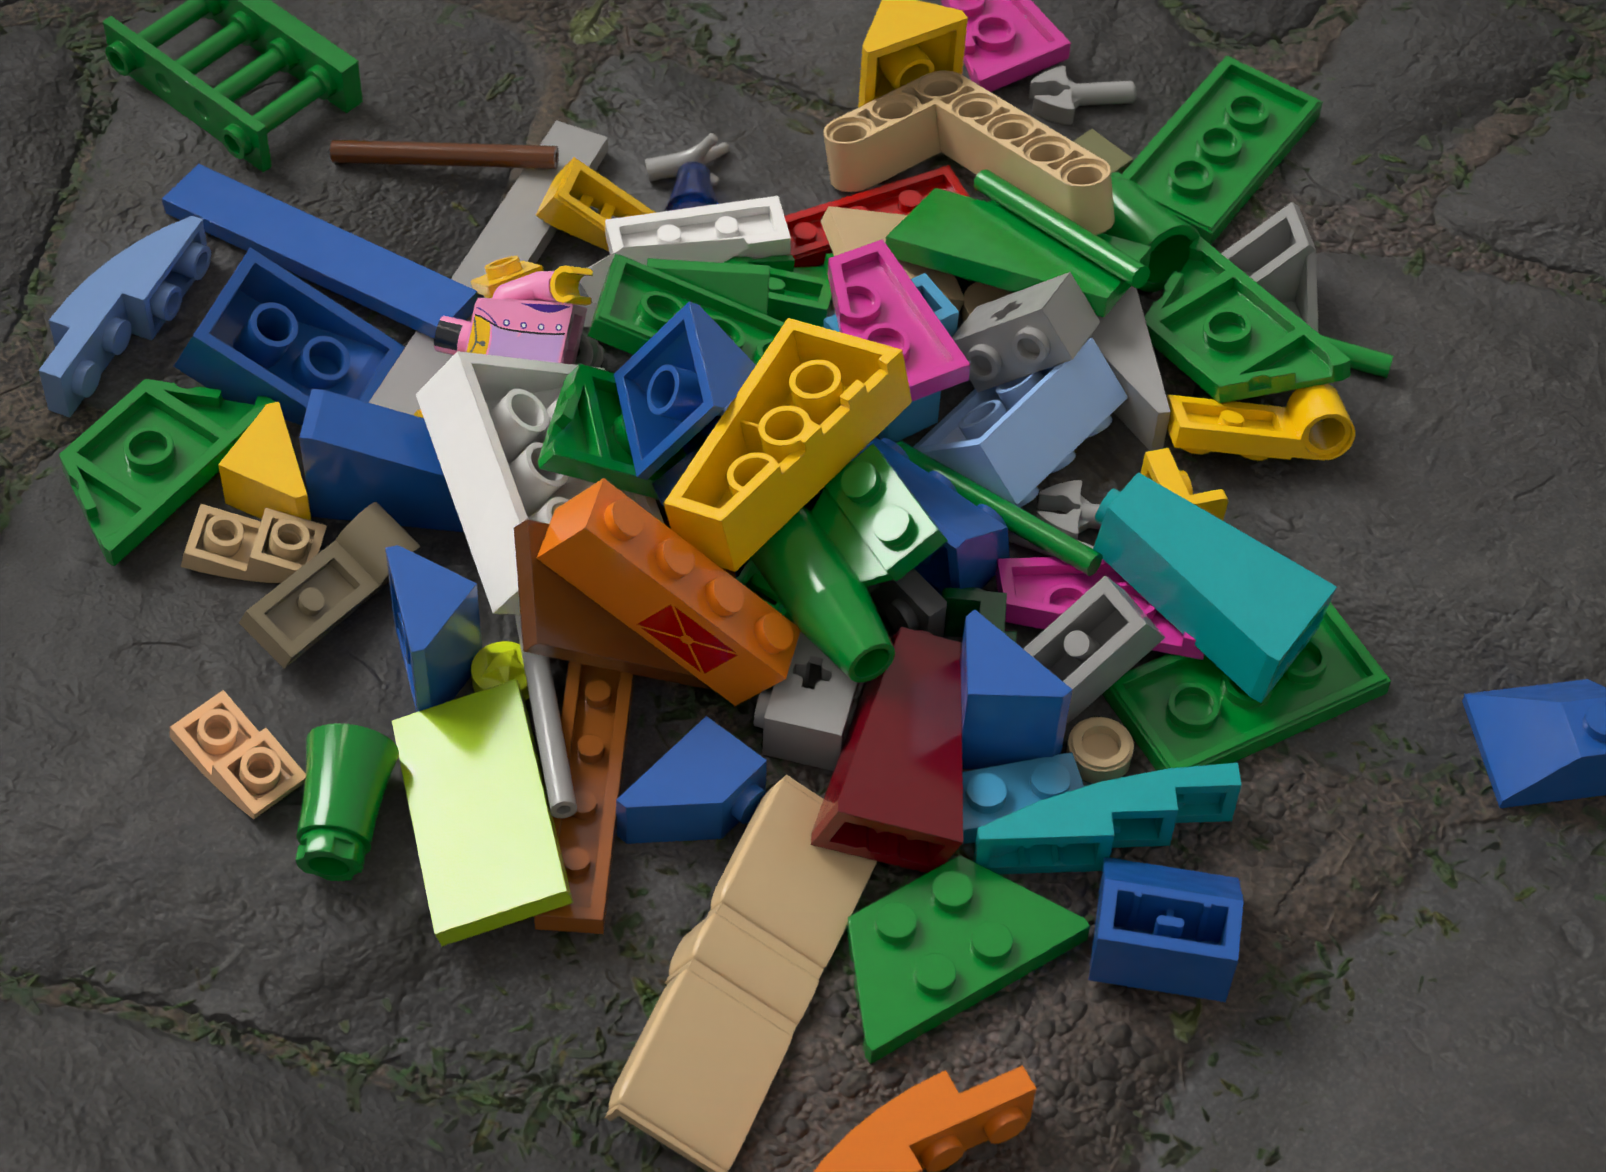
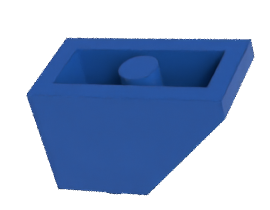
[616,716,767,844]

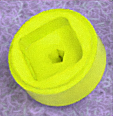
[471,641,529,701]

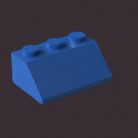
[816,437,1010,596]

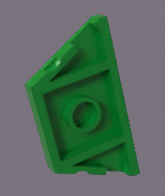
[1145,237,1351,403]
[538,364,708,501]
[59,379,276,567]
[847,855,1090,1064]

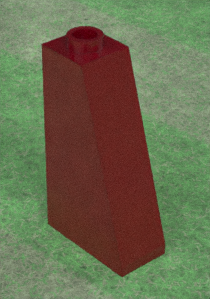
[811,627,963,873]

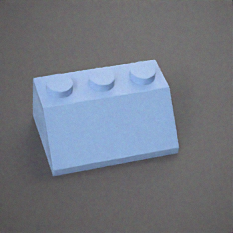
[913,338,1128,507]

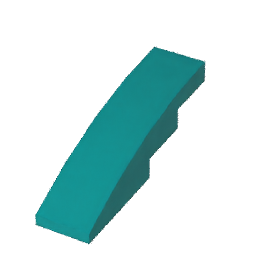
[973,763,1242,874]

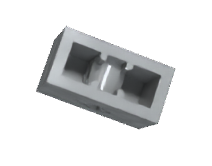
[952,272,1100,392]
[754,622,865,771]

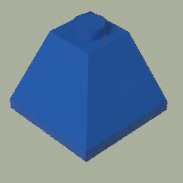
[1462,679,1606,808]

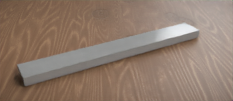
[369,120,608,415]

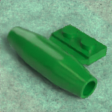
[750,444,948,683]

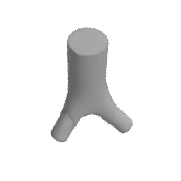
[645,133,729,187]

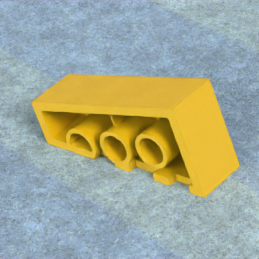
[664,318,912,572]

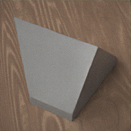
[1221,202,1319,333]

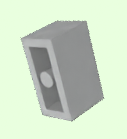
[1024,576,1166,724]

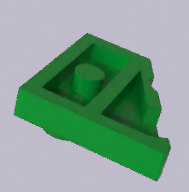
[724,253,834,327]

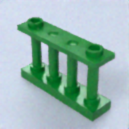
[103,0,363,173]

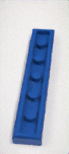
[162,164,478,338]

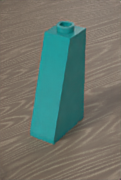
[1093,472,1337,703]

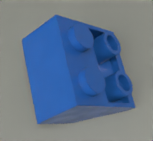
[1088,857,1244,1002]

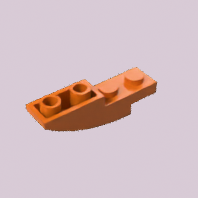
[814,1065,1037,1172]

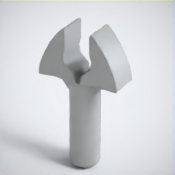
[1029,66,1137,125]
[1037,480,1101,540]

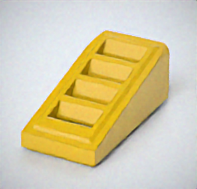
[535,157,656,251]

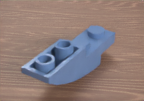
[39,216,211,417]

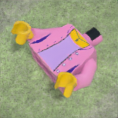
[434,265,593,365]

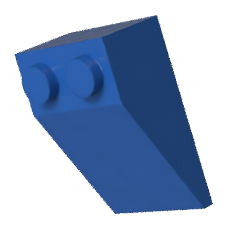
[173,247,405,425]

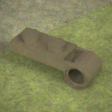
[239,502,422,669]

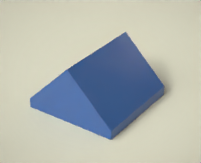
[614,302,756,480]
[385,545,482,712]
[960,610,1073,769]

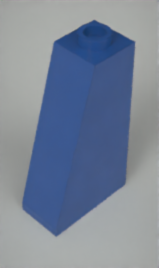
[299,389,464,532]

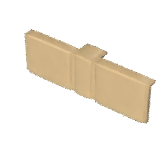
[605,775,877,1172]

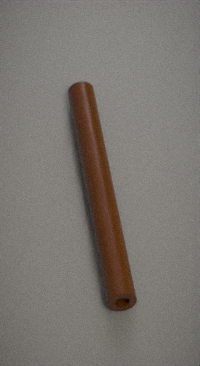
[330,140,559,169]

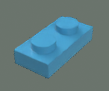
[962,752,1084,844]

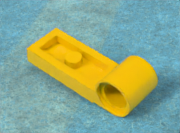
[1167,384,1355,461]

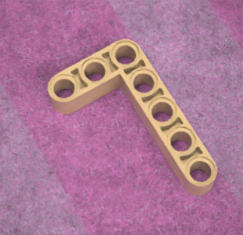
[824,71,1115,235]

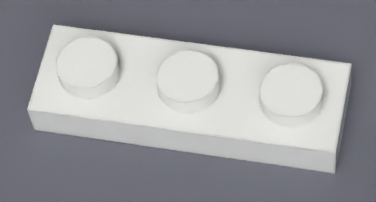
[605,196,791,258]

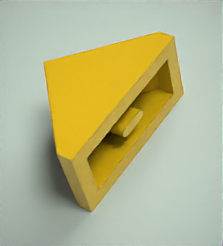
[218,402,311,521]

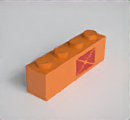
[536,478,801,706]

